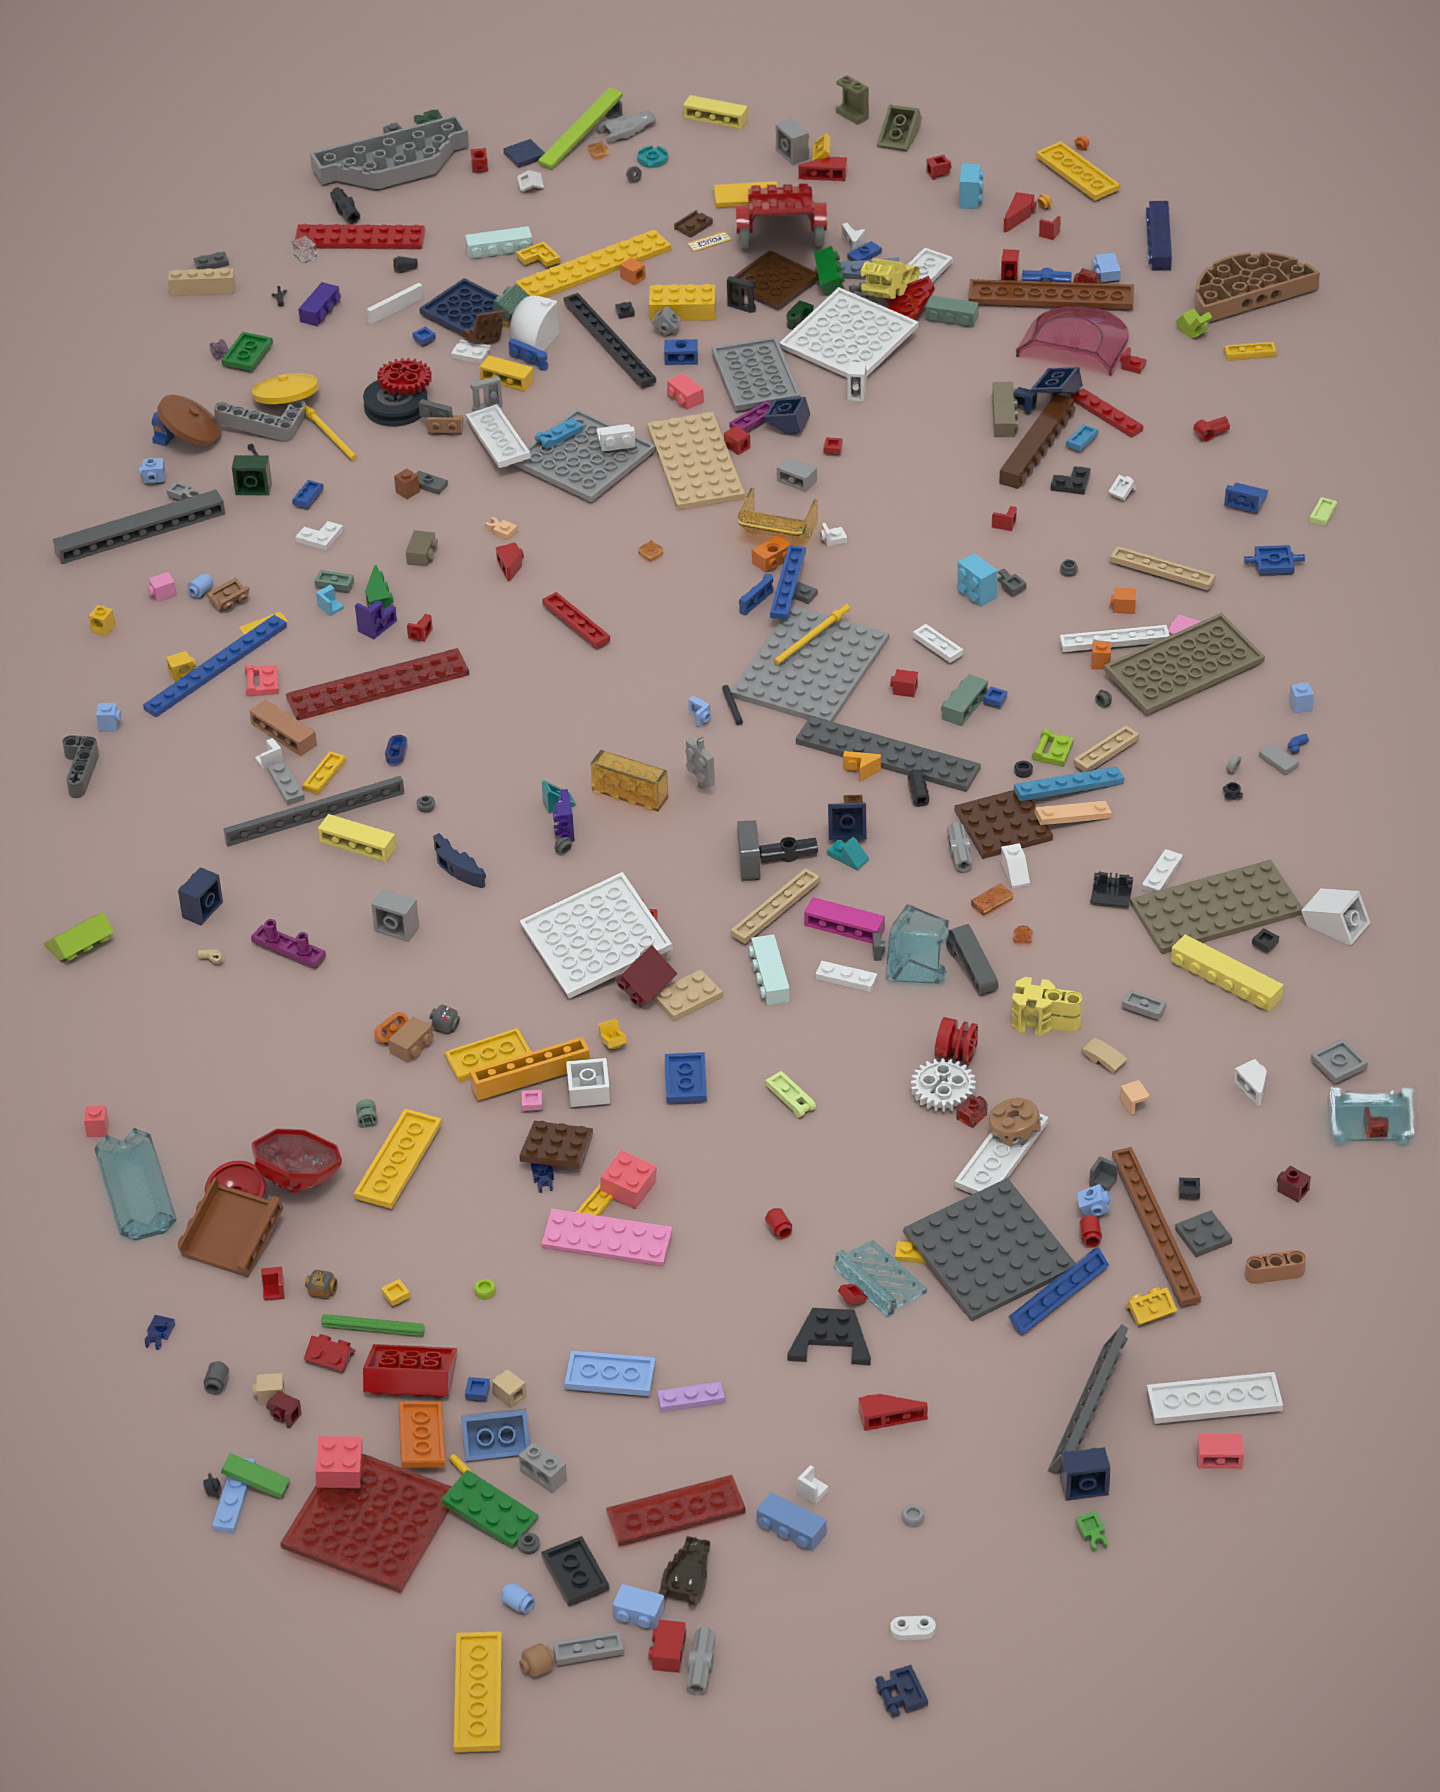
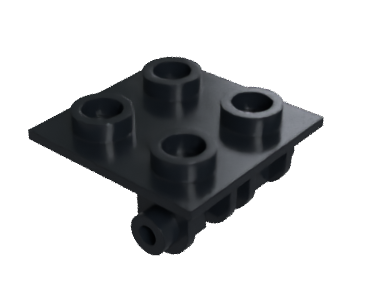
[1090,871,1133,907]

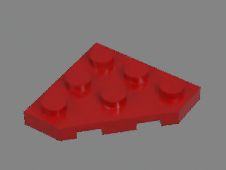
[885,275,935,320]

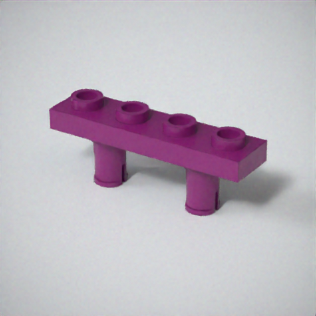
[251,919,326,968]

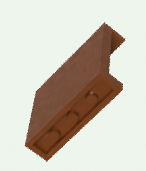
[178,1177,284,1277]

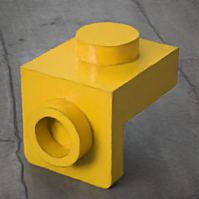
[598,1019,628,1049]

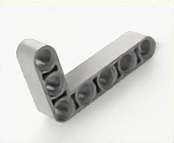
[214,400,305,442]

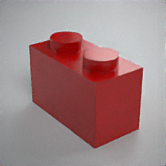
[1001,249,1019,281]
[648,1619,687,1673]

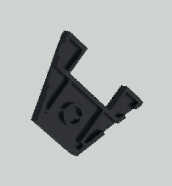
[787,1308,871,1365]

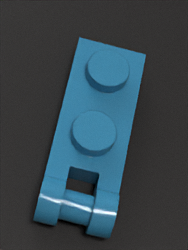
[535,418,583,449]

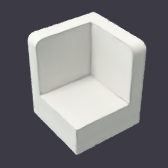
[517,170,544,192]
[255,738,283,770]
[797,1465,829,1505]

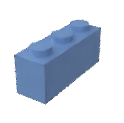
[756,1492,827,1552]

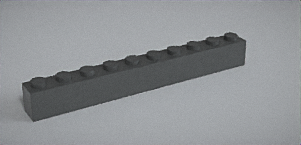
[53,490,225,564]

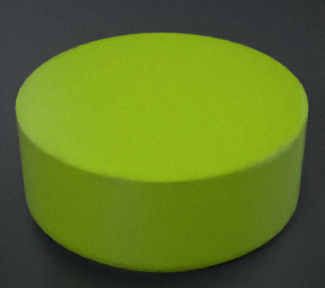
[474,1279,496,1300]

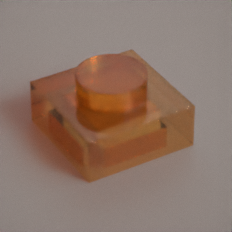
[588,141,609,158]
[638,540,663,561]

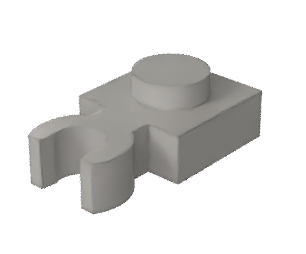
[167,481,199,500]

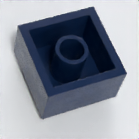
[178,867,223,925]
[1060,1447,1111,1501]

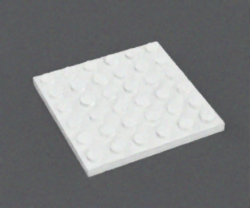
[779,287,919,378]
[520,872,673,999]

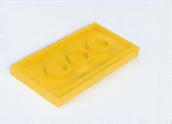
[714,181,778,208]
[444,1028,531,1083]

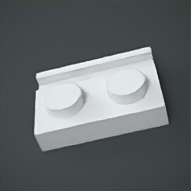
[451,339,491,364]

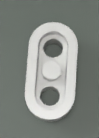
[890,1616,936,1641]

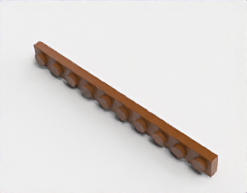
[1112,1147,1201,1307]

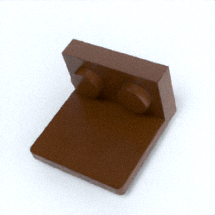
[462,310,505,345]

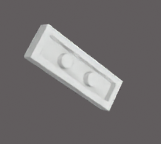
[913,624,963,663]
[1142,849,1183,893]
[816,961,877,992]

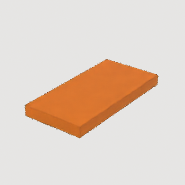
[398,1402,445,1468]

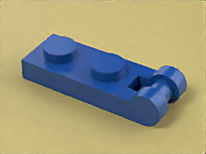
[508,338,548,371]
[739,574,773,616]

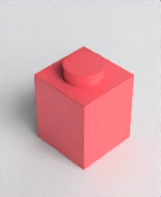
[84,1106,109,1137]

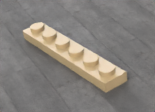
[1110,546,1215,590]
[730,868,820,944]

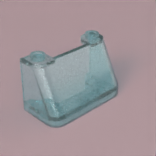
[886,904,949,984]
[1327,1088,1415,1143]

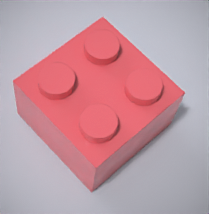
[600,1150,657,1209]
[315,1436,363,1488]

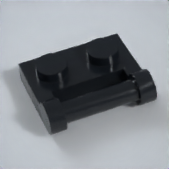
[726,276,756,313]

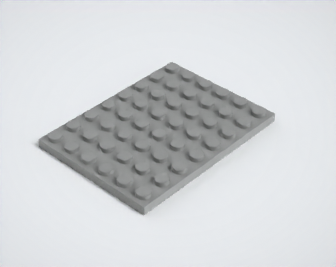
[731,606,889,722]

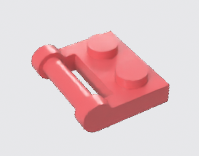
[245,665,279,696]

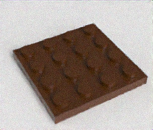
[733,250,819,309]
[954,790,1053,859]

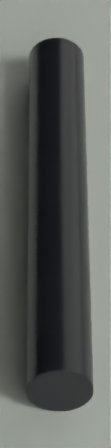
[722,685,743,725]

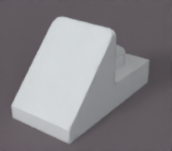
[842,223,866,251]

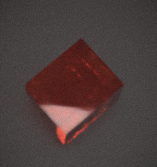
[1363,1107,1389,1138]

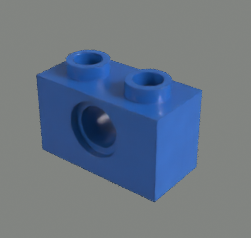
[664,339,698,365]

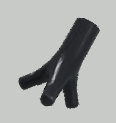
[271,286,287,307]

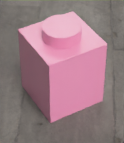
[147,572,177,602]

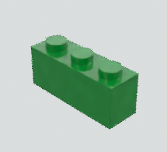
[814,245,845,296]

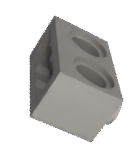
[519,1442,567,1494]

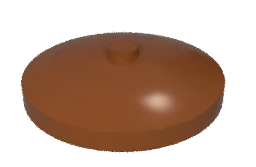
[157,395,221,446]

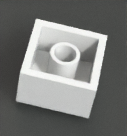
[566,1058,610,1107]

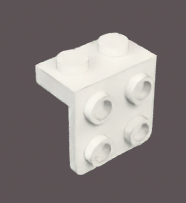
[597,424,636,452]

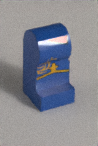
[152,412,174,446]

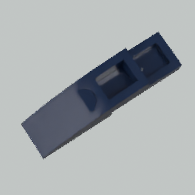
[433,833,486,888]

